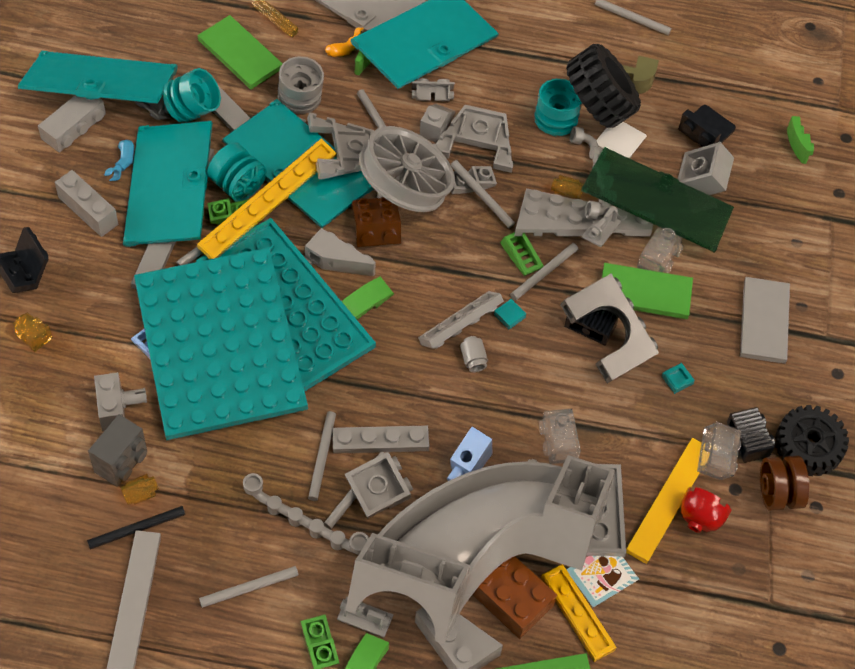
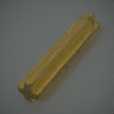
[251,0,298,37]

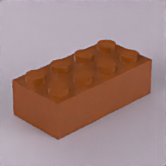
[472,556,557,639]

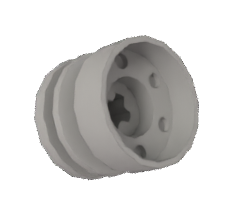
[278,56,324,114]

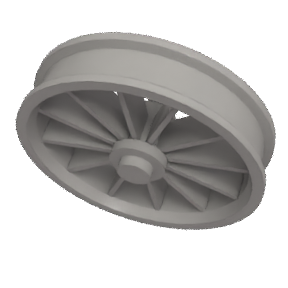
[359,126,455,212]

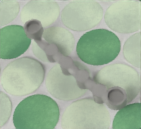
[570,126,616,220]
[243,473,369,555]

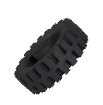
[775,405,849,476]

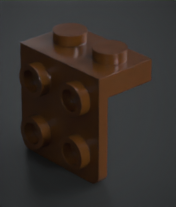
[352,197,401,247]

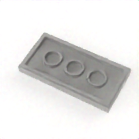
[740,277,790,364]
[587,464,626,557]

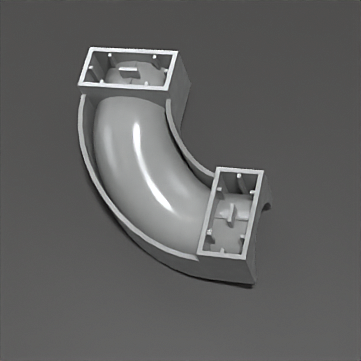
[346,455,615,644]

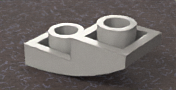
[451,166,497,194]

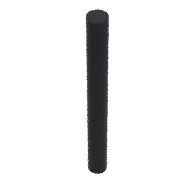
[87,506,185,550]

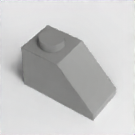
[420,104,455,143]

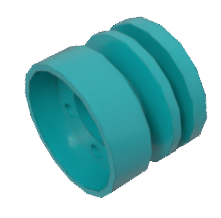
[163,68,221,123]
[534,79,582,136]
[207,143,267,202]

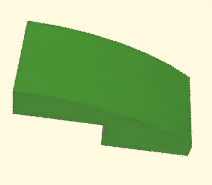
[787,116,814,164]
[207,198,249,224]
[342,276,394,320]
[300,614,339,669]
[345,633,389,669]

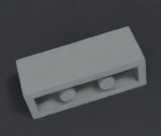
[38,95,106,153]
[55,170,119,237]

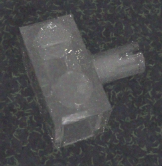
[637,224,684,273]
[539,409,581,464]

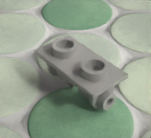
[412,78,455,102]
[582,206,622,247]
[337,597,394,638]

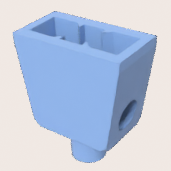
[447,427,493,481]

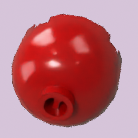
[681,487,732,533]

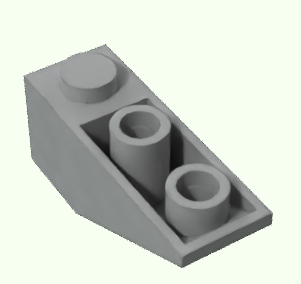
[305,228,376,276]

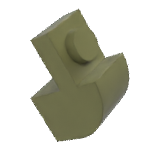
[622,56,659,94]

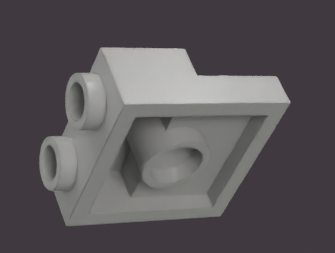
[345,452,413,518]

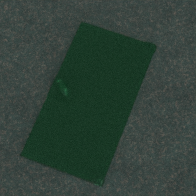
[581,147,734,253]

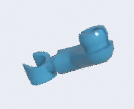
[104,139,134,181]

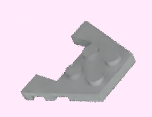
[433,105,513,173]
[307,112,374,179]

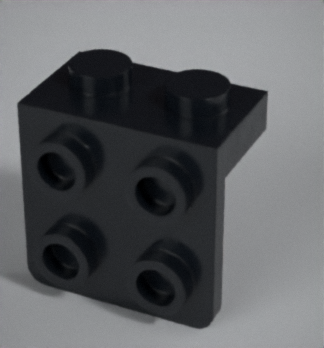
[678,105,736,147]
[0,227,49,293]

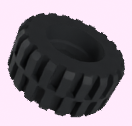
[566,44,641,128]

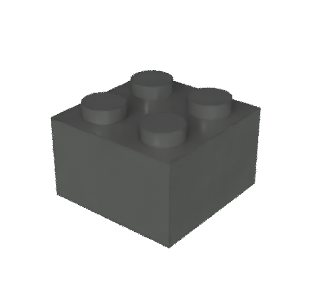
[88,414,147,487]

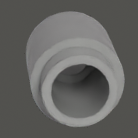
[460,336,488,372]

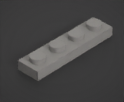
[418,291,504,349]
[333,426,429,454]

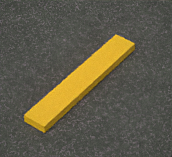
[626,438,713,564]

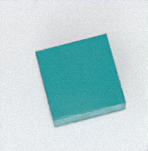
[494,299,526,330]
[662,363,695,394]

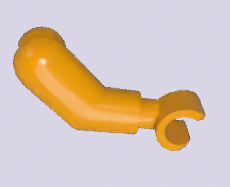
[325,27,364,57]

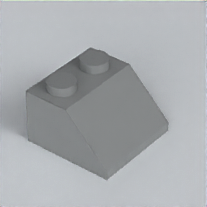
[676,142,734,195]

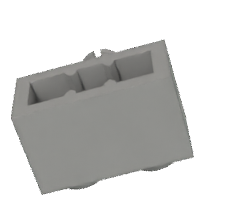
[94,372,147,431]

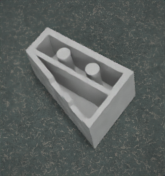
[415,607,503,669]

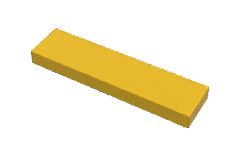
[541,564,617,662]

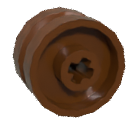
[760,456,809,511]

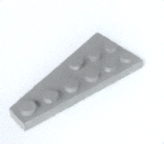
[514,188,654,236]

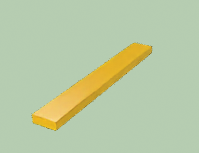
[197,138,337,259]

